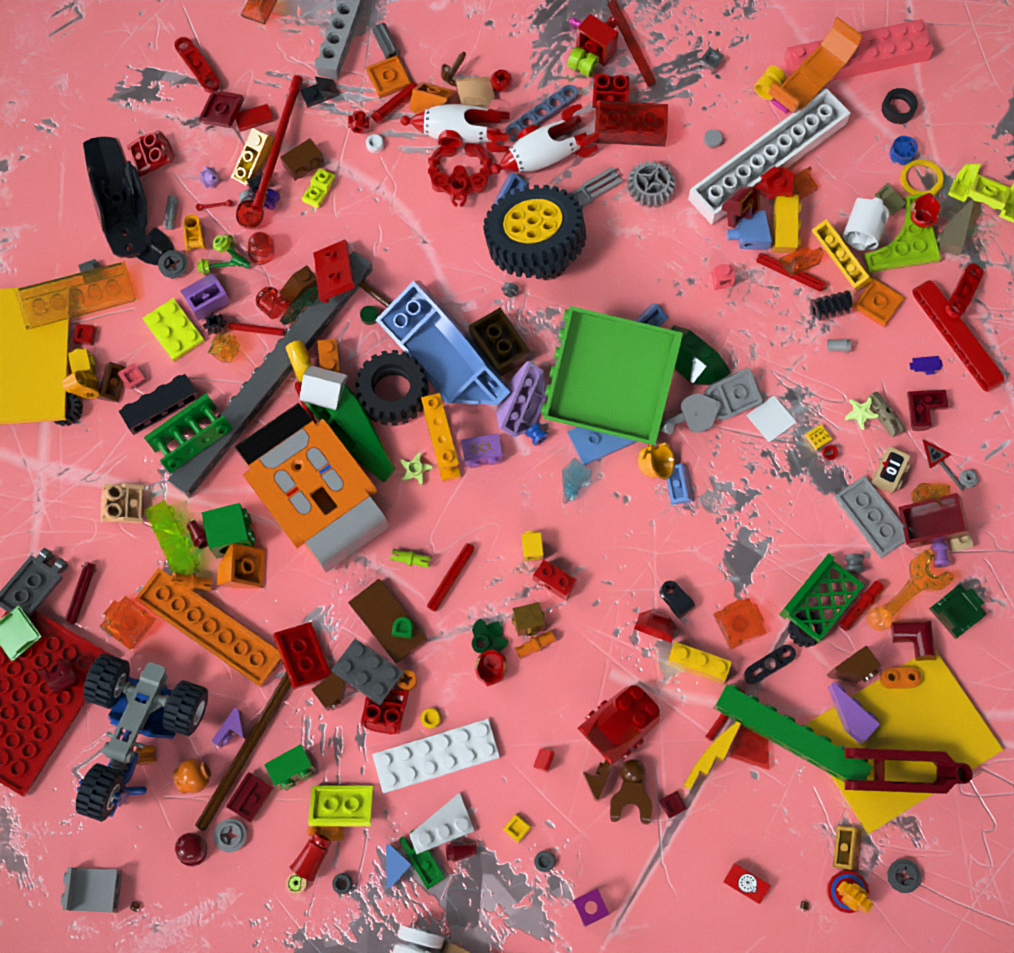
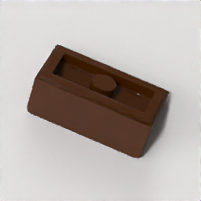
[97,362,126,403]

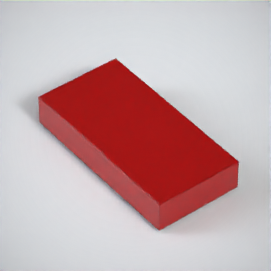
[235,103,273,132]

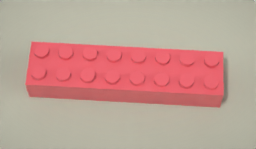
[784,19,934,81]

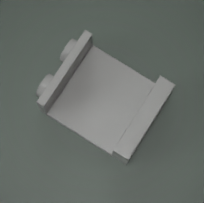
[60,867,122,913]

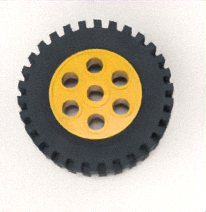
[483,185,587,278]

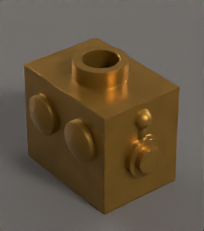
[511,602,546,636]

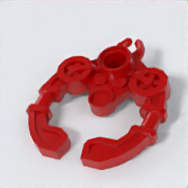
[428,143,492,207]

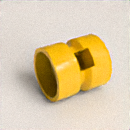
[754,66,787,100]

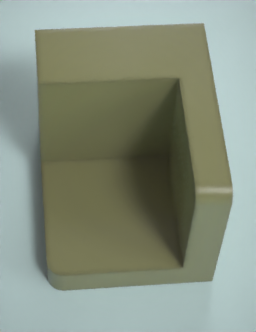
[874,182,907,215]

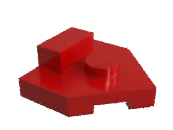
[755,166,795,199]

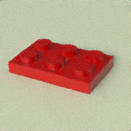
[273,622,331,690]

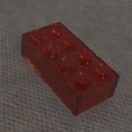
[594,100,668,147]

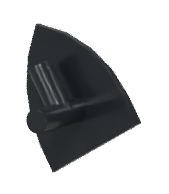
[135,227,176,266]

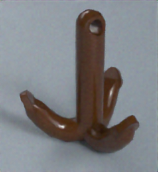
[441,51,466,86]

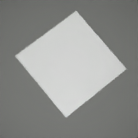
[746,395,796,442]

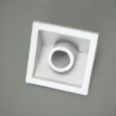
[299,366,348,410]

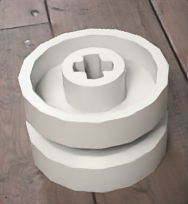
[392,925,445,953]

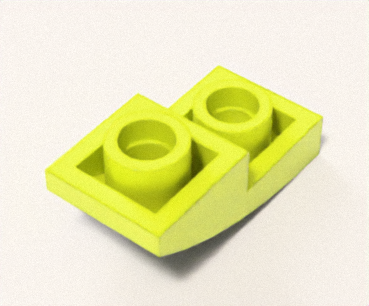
[302,168,335,208]

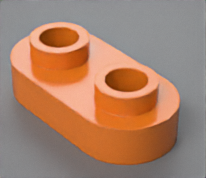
[879,667,921,689]

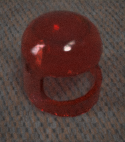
[247,232,275,265]
[255,286,291,319]

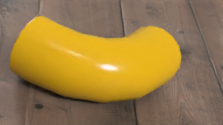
[286,340,312,383]

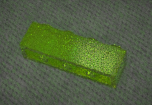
[144,500,200,580]

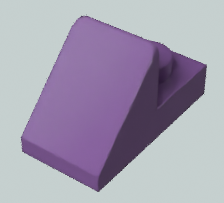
[211,708,246,748]

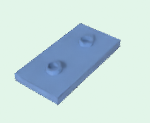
[567,427,638,466]

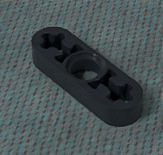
[743,645,796,684]

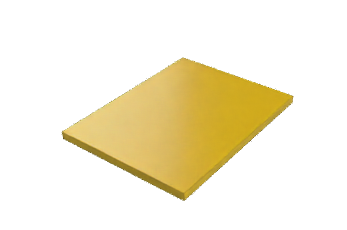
[0,284,72,425]
[805,650,1003,835]

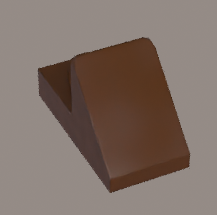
[583,759,612,802]

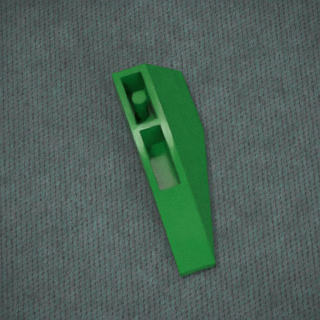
[304,383,396,482]

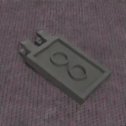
[0,547,68,619]

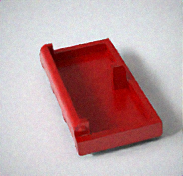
[313,239,356,303]

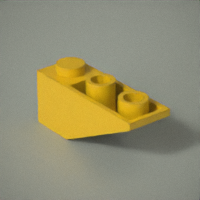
[231,128,275,185]

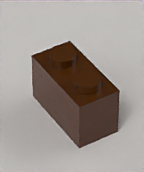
[280,138,324,181]

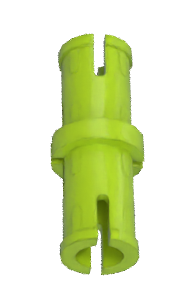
[390,548,431,569]

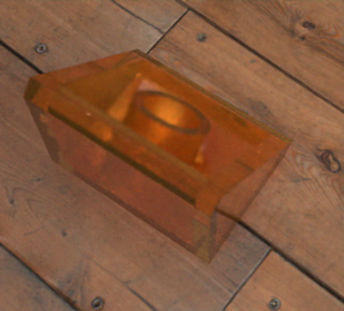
[240,0,277,25]

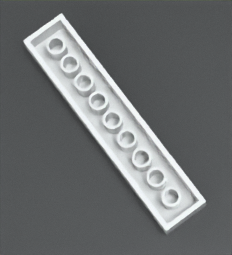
[688,88,851,225]

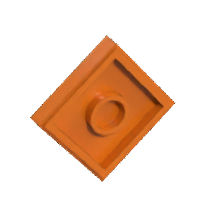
[365,55,411,99]
[853,278,905,327]

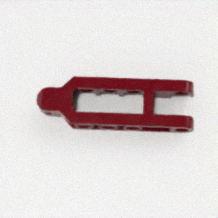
[844,748,973,794]

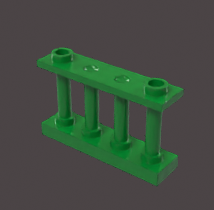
[144,393,233,473]

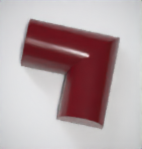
[907,390,948,431]
[890,620,936,661]

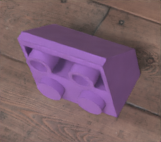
[180,273,230,321]

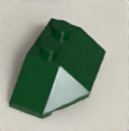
[670,325,730,385]

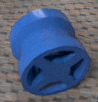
[525,422,549,446]

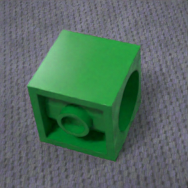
[201,503,256,559]

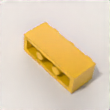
[773,195,802,253]
[666,641,732,684]

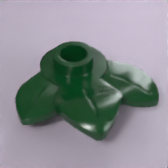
[471,618,509,654]

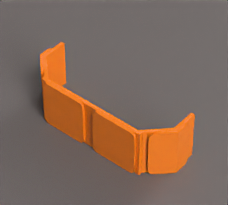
[768,17,863,113]

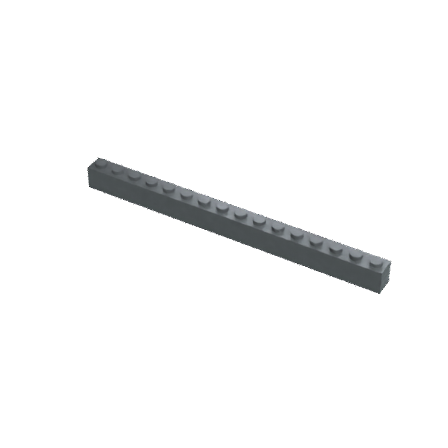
[167,251,373,498]

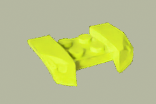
[948,163,1014,223]

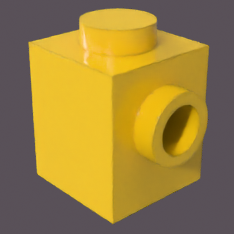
[68,348,96,375]
[521,530,543,562]

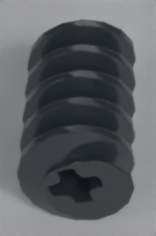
[810,290,853,321]

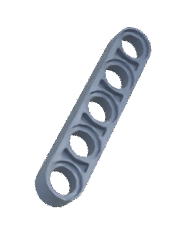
[506,85,578,142]

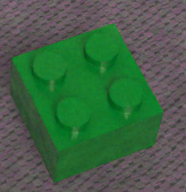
[264,744,317,791]

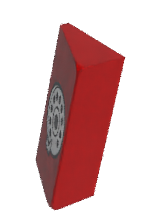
[723,863,771,904]

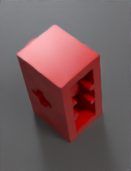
[533,559,577,601]

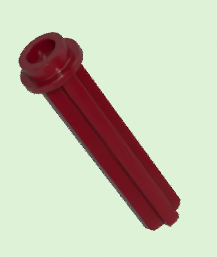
[65,562,97,624]

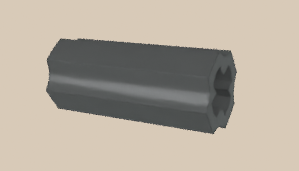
[373,23,400,59]

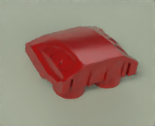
[592,74,630,110]
[127,130,175,177]
[634,609,676,643]
[361,689,409,735]

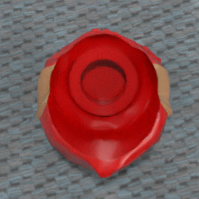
[909,193,941,229]
[474,649,508,687]

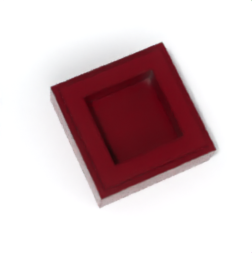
[659,791,687,819]

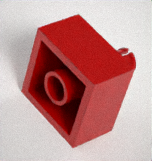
[576,14,619,66]

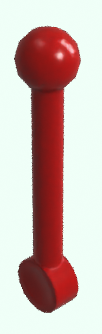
[196,200,233,211]

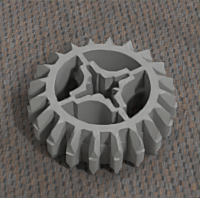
[627,160,676,208]

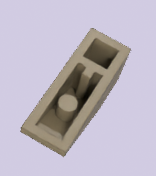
[936,199,974,256]

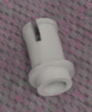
[827,338,851,353]

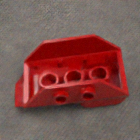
[577,685,660,765]

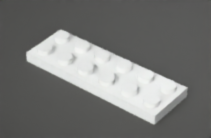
[372,719,500,794]

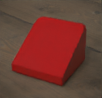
[533,749,555,773]

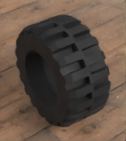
[355,350,429,426]

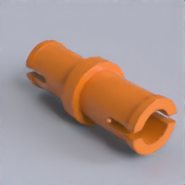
[171,572,213,591]
[515,630,556,659]

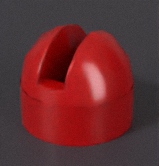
[821,445,838,461]

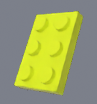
[142,298,205,362]
[308,786,373,826]

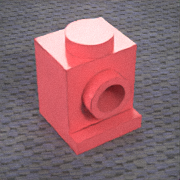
[711,264,736,290]

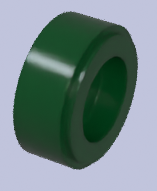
[360,306,379,325]

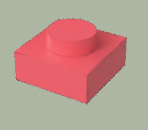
[118,363,145,389]

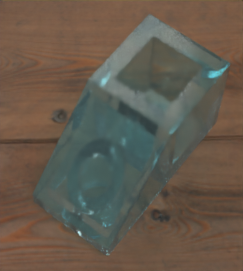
[561,457,592,504]

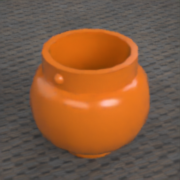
[173,758,211,794]

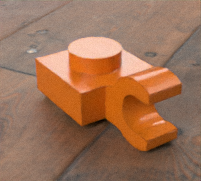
[307,826,344,841]

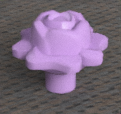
[200,166,220,188]

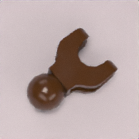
[610,759,652,825]

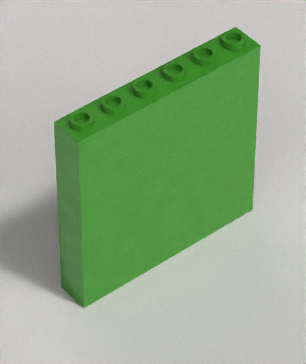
[540,306,683,445]

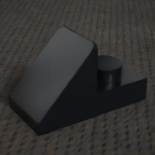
[300,76,340,108]

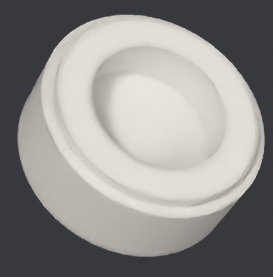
[366,134,384,153]

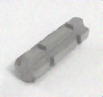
[163,195,178,230]

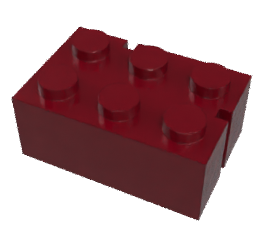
[898,493,970,549]

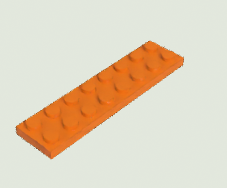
[135,567,282,688]

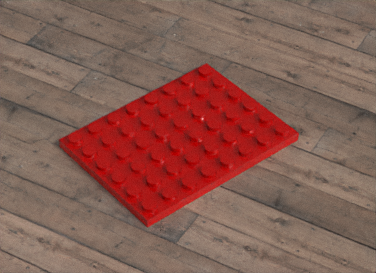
[0,611,113,797]

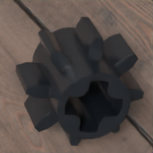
[203,312,227,337]

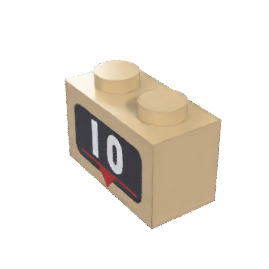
[871,446,911,494]

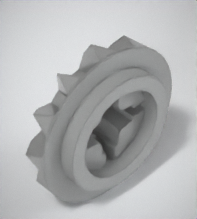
[213,819,247,853]

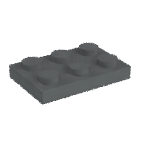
[331,638,404,706]

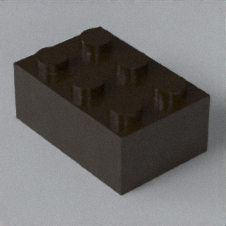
[468,307,530,377]

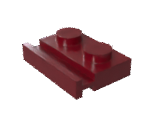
[226,771,274,823]

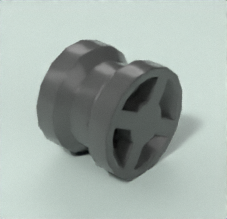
[845,554,865,574]

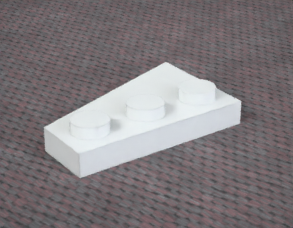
[410,793,474,854]

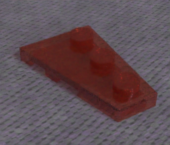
[729,705,769,770]

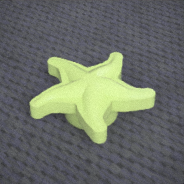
[845,398,879,430]
[400,453,433,485]

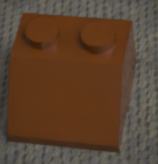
[827,645,881,683]

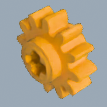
[837,881,874,914]

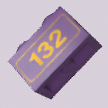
[461,433,503,468]

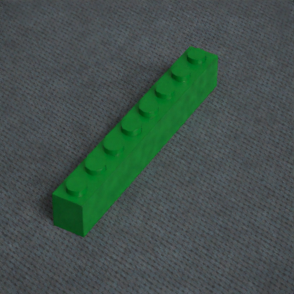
[713,684,873,782]

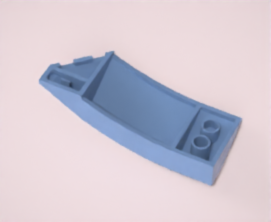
[376,280,511,405]

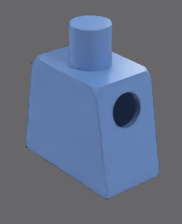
[726,210,772,250]

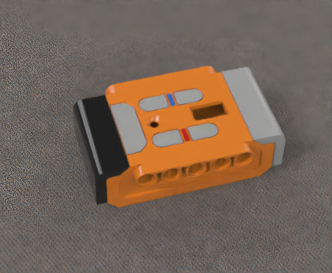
[234,402,389,573]

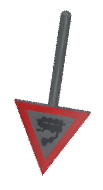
[922,440,964,491]

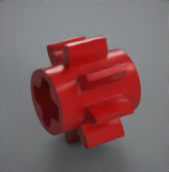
[348,111,369,134]

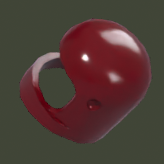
[38,658,77,694]
[175,832,207,867]

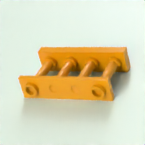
[421,393,461,482]

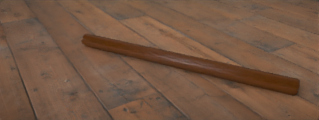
[195,671,292,831]

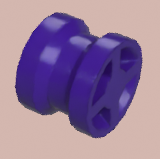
[264,188,281,210]

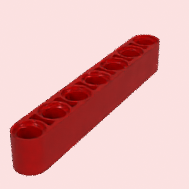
[912,280,1004,392]

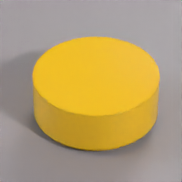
[420,708,441,729]

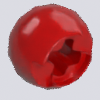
[490,69,513,92]

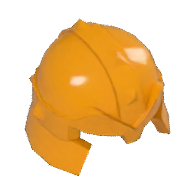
[638,442,675,480]

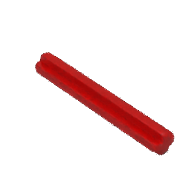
[756,253,825,292]
[427,543,475,612]

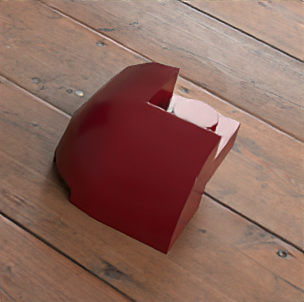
[721,186,760,228]

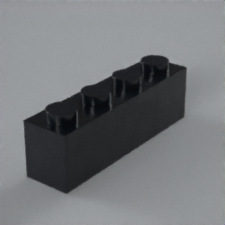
[119,374,199,435]

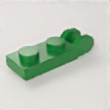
[399,829,445,890]

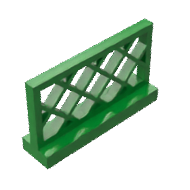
[779,553,864,643]

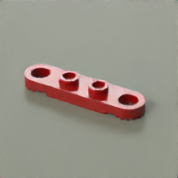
[174,36,220,93]
[945,263,984,319]

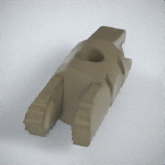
[867,391,905,437]

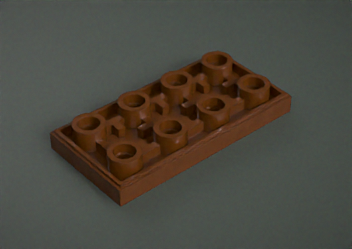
[348,579,427,664]

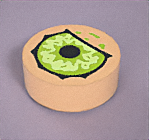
[286,873,307,894]

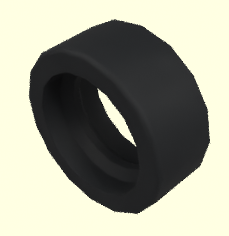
[881,88,918,124]

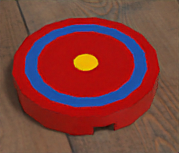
[826,870,869,913]

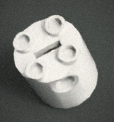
[843,198,890,251]

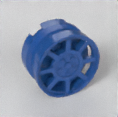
[889,136,918,165]

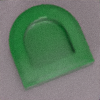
[392,617,413,639]

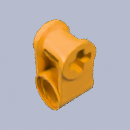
[183,214,206,251]
[62,370,99,399]

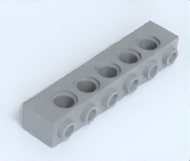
[314,0,365,80]

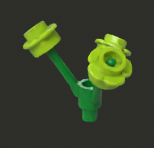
[197,234,251,276]

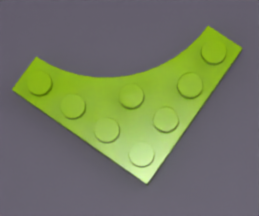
[863,194,941,273]

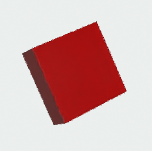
[73,324,97,346]

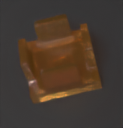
[100,595,156,651]
[713,598,767,650]

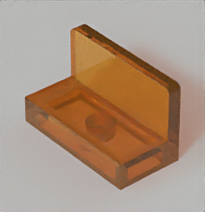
[793,166,819,200]
[779,247,825,276]

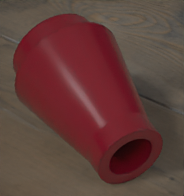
[186,520,208,549]
[446,842,476,863]

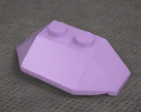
[496,361,547,437]

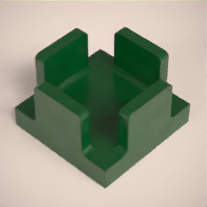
[929,584,986,639]

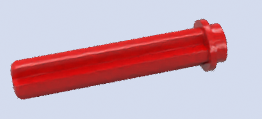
[371,82,417,123]

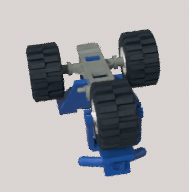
[76,653,208,822]

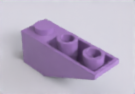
[827,682,880,744]

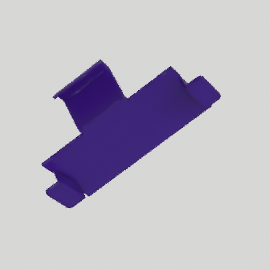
[909,356,943,375]

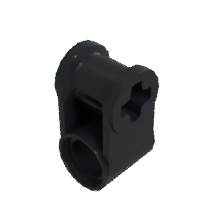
[659,580,695,619]

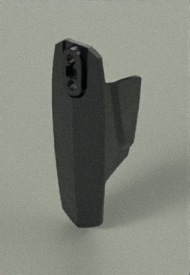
[83,136,147,258]

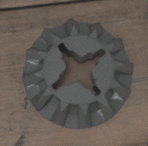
[158,250,188,279]
[887,859,921,893]

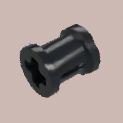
[246,171,263,193]

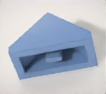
[386,844,412,888]

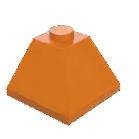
[409,82,456,114]
[217,544,265,589]

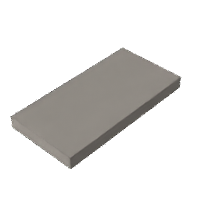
[833,475,906,559]

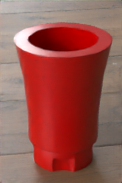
[289,832,332,882]

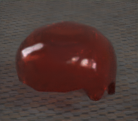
[236,199,264,229]

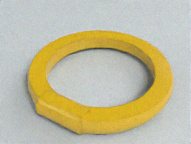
[900,159,944,196]

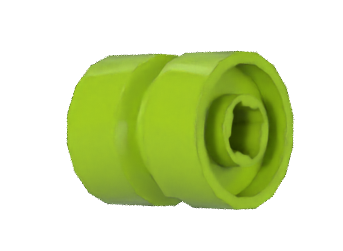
[567,46,599,78]

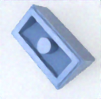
[493,173,528,205]
[635,303,668,327]
[667,463,694,505]

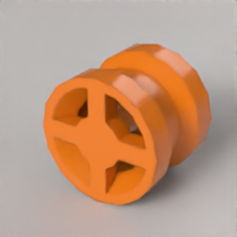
[397,670,417,692]
[135,745,157,765]

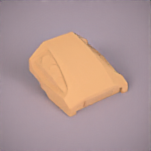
[455,76,495,108]
[100,484,145,524]

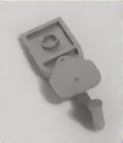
[659,367,763,434]

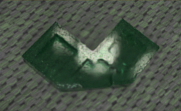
[279,286,319,325]

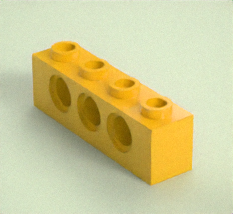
[811,219,873,291]

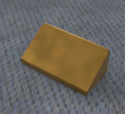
[833,826,862,871]

